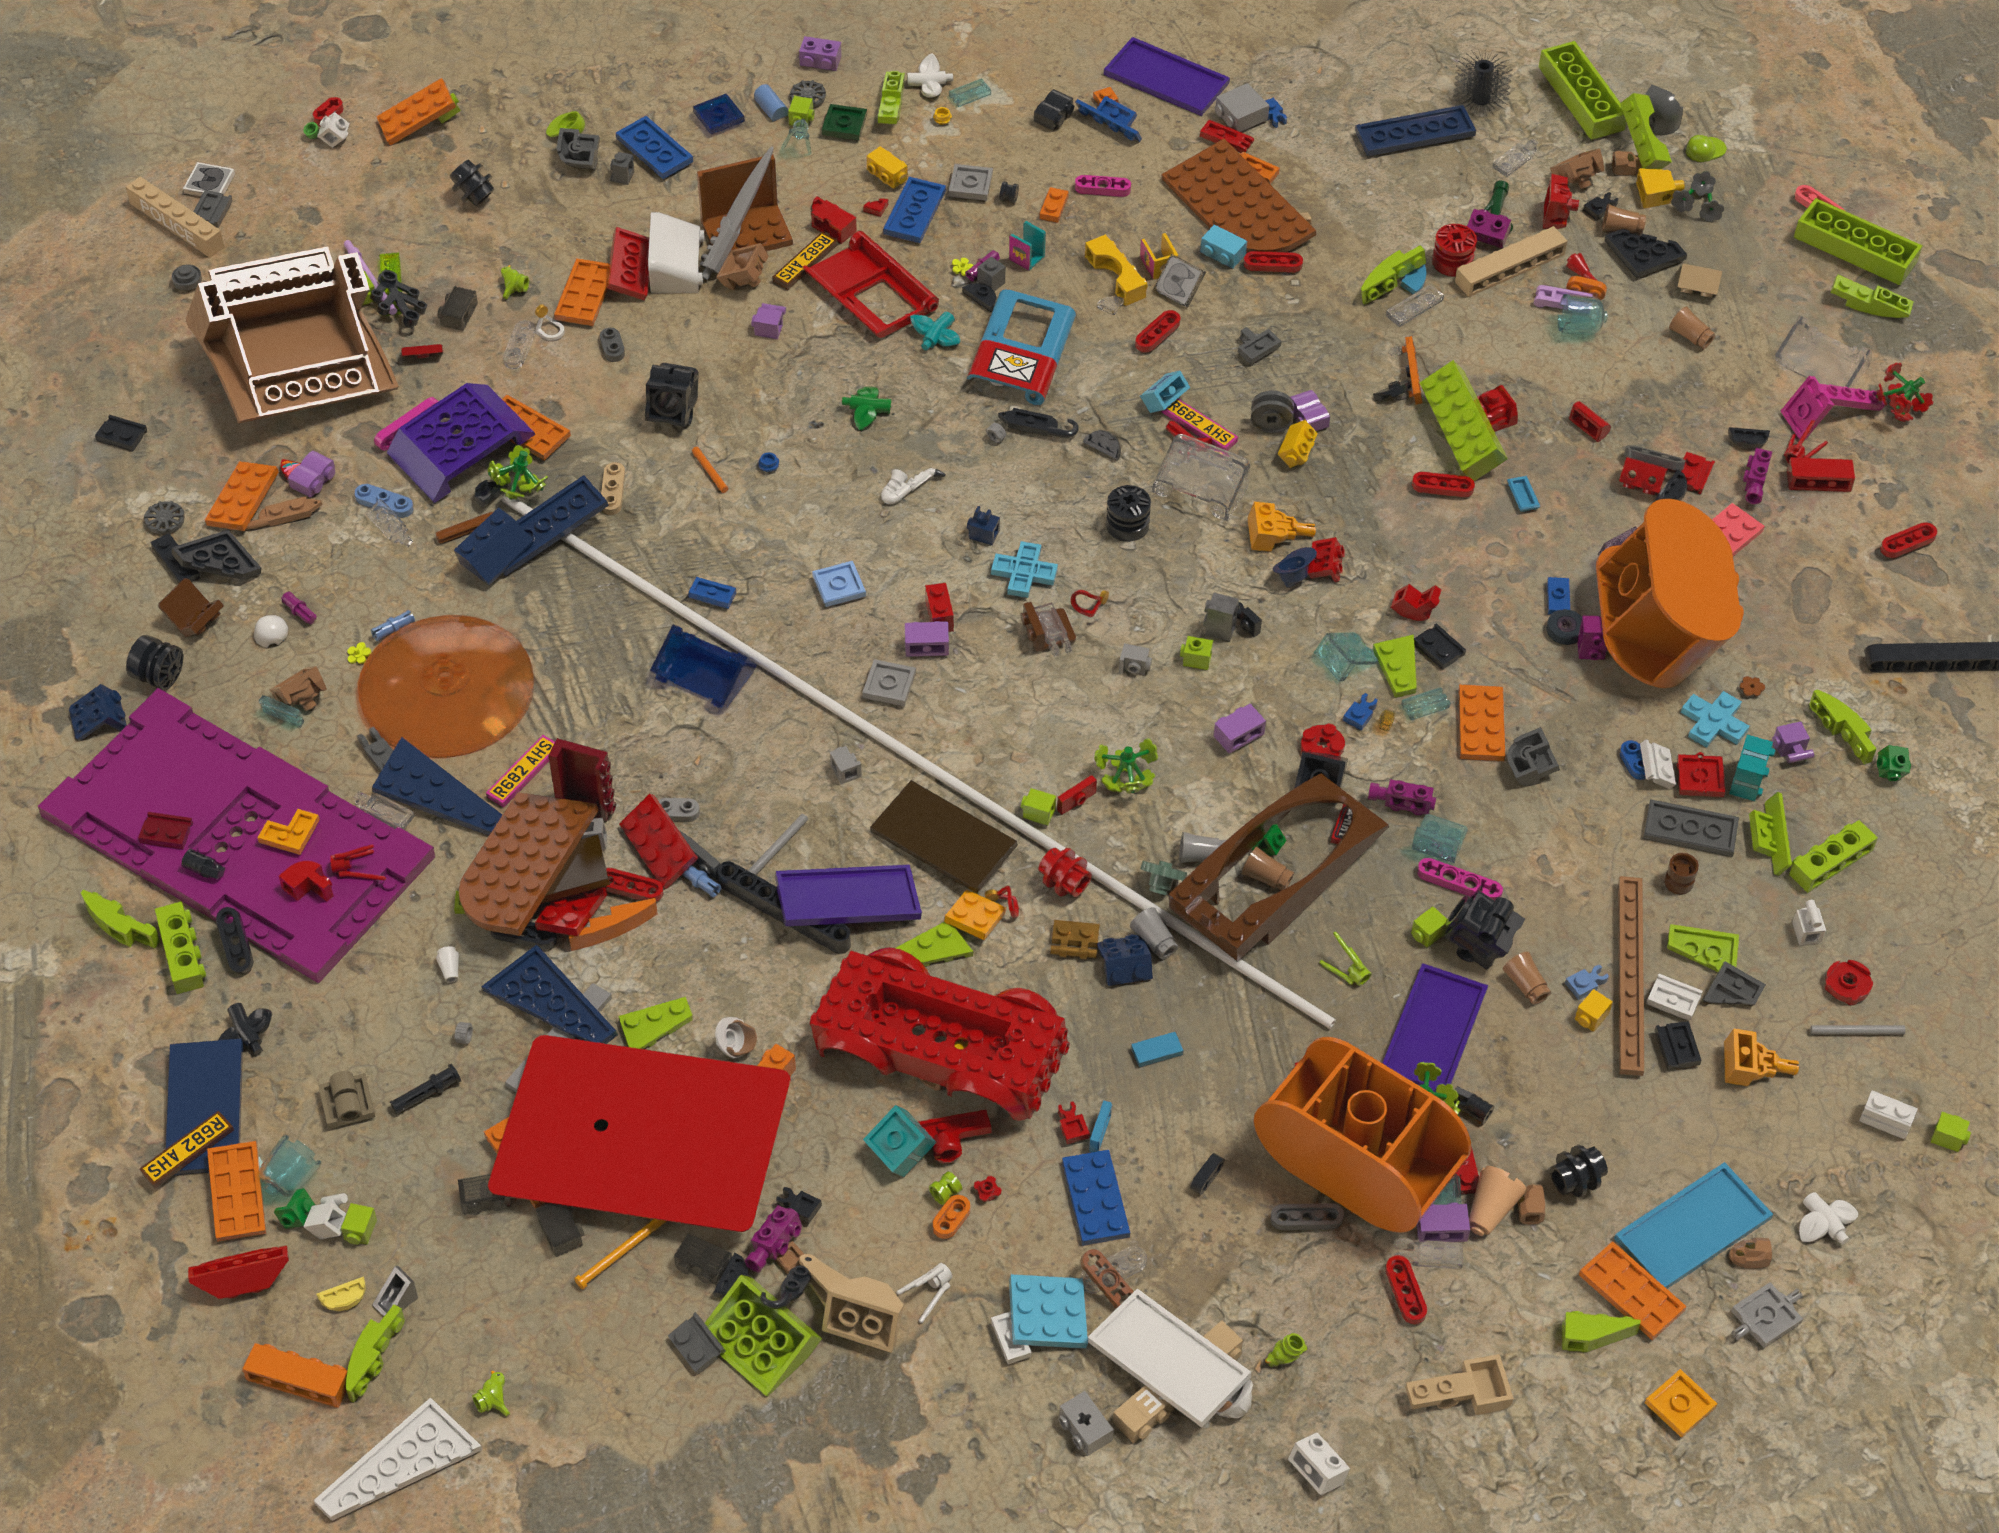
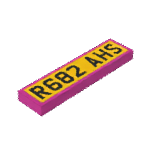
[1161,398,1238,453]
[486,735,555,808]

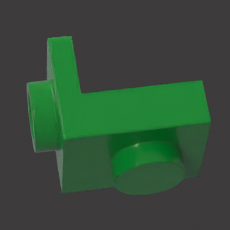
[1252,824,1287,856]
[274,1188,315,1229]

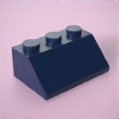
[454,507,534,585]

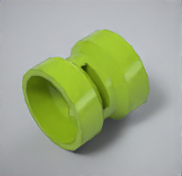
[929,1171,963,1205]

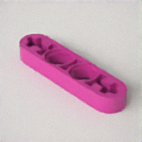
[374,397,439,451]
[1417,858,1503,901]

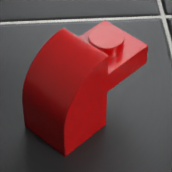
[1390,584,1442,621]
[279,861,334,902]

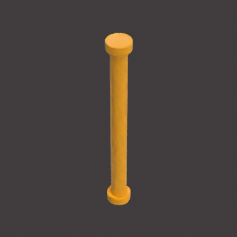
[574,1219,670,1290]

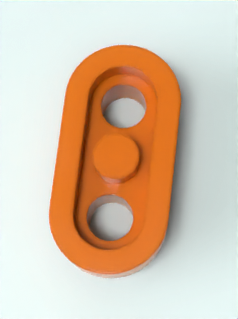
[1566,276,1607,301]
[933,1195,970,1239]

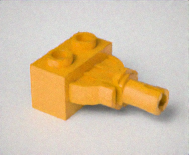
[1247,501,1316,552]
[1724,1028,1799,1086]

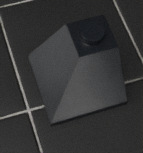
[1294,751,1348,805]

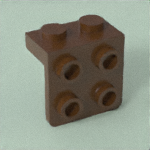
[158,578,224,637]
[1020,602,1076,652]

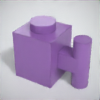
[751,303,786,339]
[1772,722,1814,763]

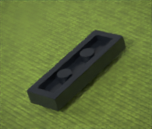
[150,533,200,583]

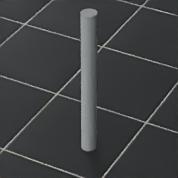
[748,814,808,875]
[1810,1025,1905,1035]

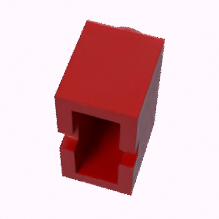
[811,200,857,244]
[925,583,954,632]

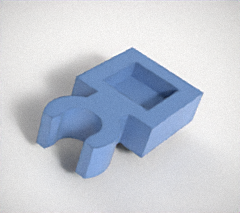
[1565,965,1609,1000]

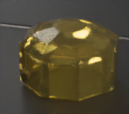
[1378,709,1395,732]

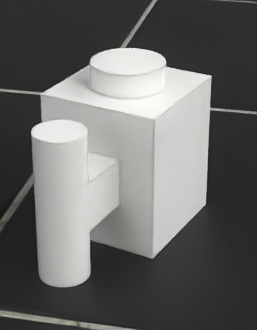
[1792,900,1826,945]
[304,1193,348,1240]

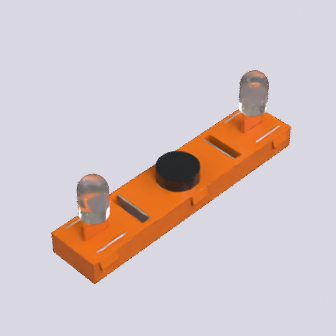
[1388,336,1423,405]

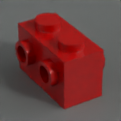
[1619,457,1668,496]

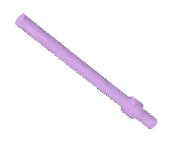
[344,240,397,315]

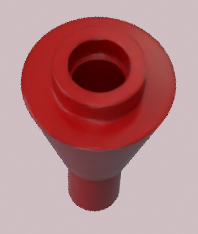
[1566,253,1597,280]

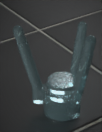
[781,119,812,155]

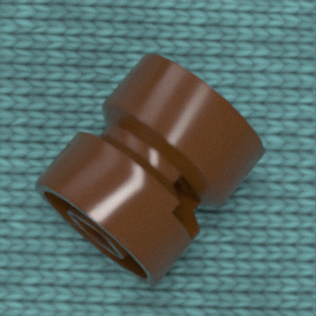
[1664,853,1699,895]

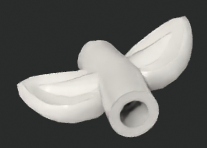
[907,53,953,97]
[1799,1192,1858,1245]

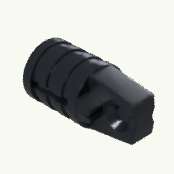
[181,849,225,879]
[1454,1086,1495,1124]

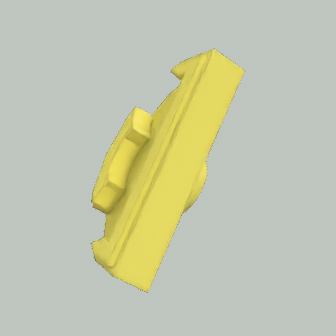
[316,1277,366,1311]

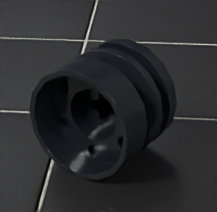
[1106,485,1151,542]
[126,635,184,690]

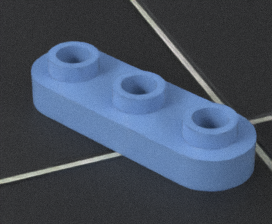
[355,484,414,518]

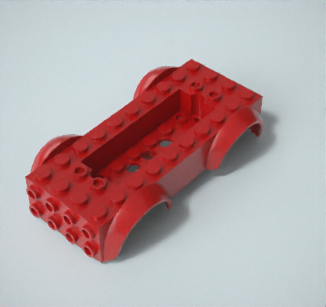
[809,947,1070,1121]

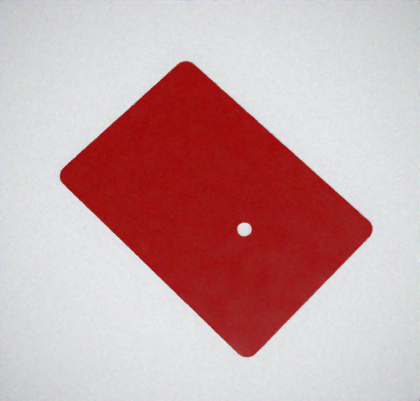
[488,1035,791,1232]

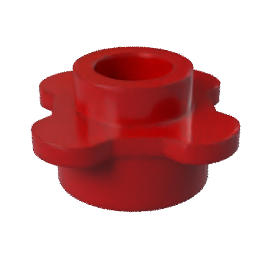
[974,1176,1002,1202]

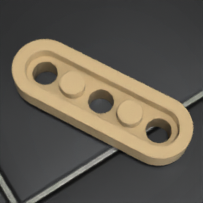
[601,462,625,515]

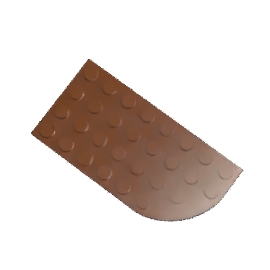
[1161,139,1316,253]
[459,792,599,936]

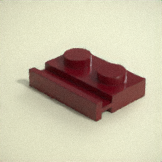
[138,812,193,849]

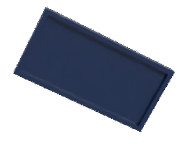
[166,1039,243,1176]

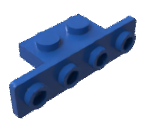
[1075,96,1142,142]

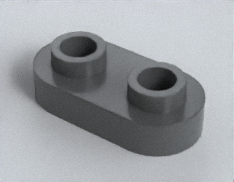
[600,327,625,362]

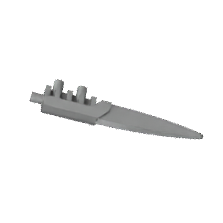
[699,146,774,280]

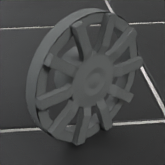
[790,80,826,107]
[144,500,185,534]

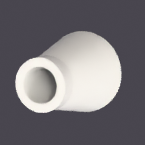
[436,946,459,983]

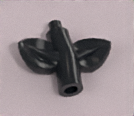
[218,1003,272,1055]

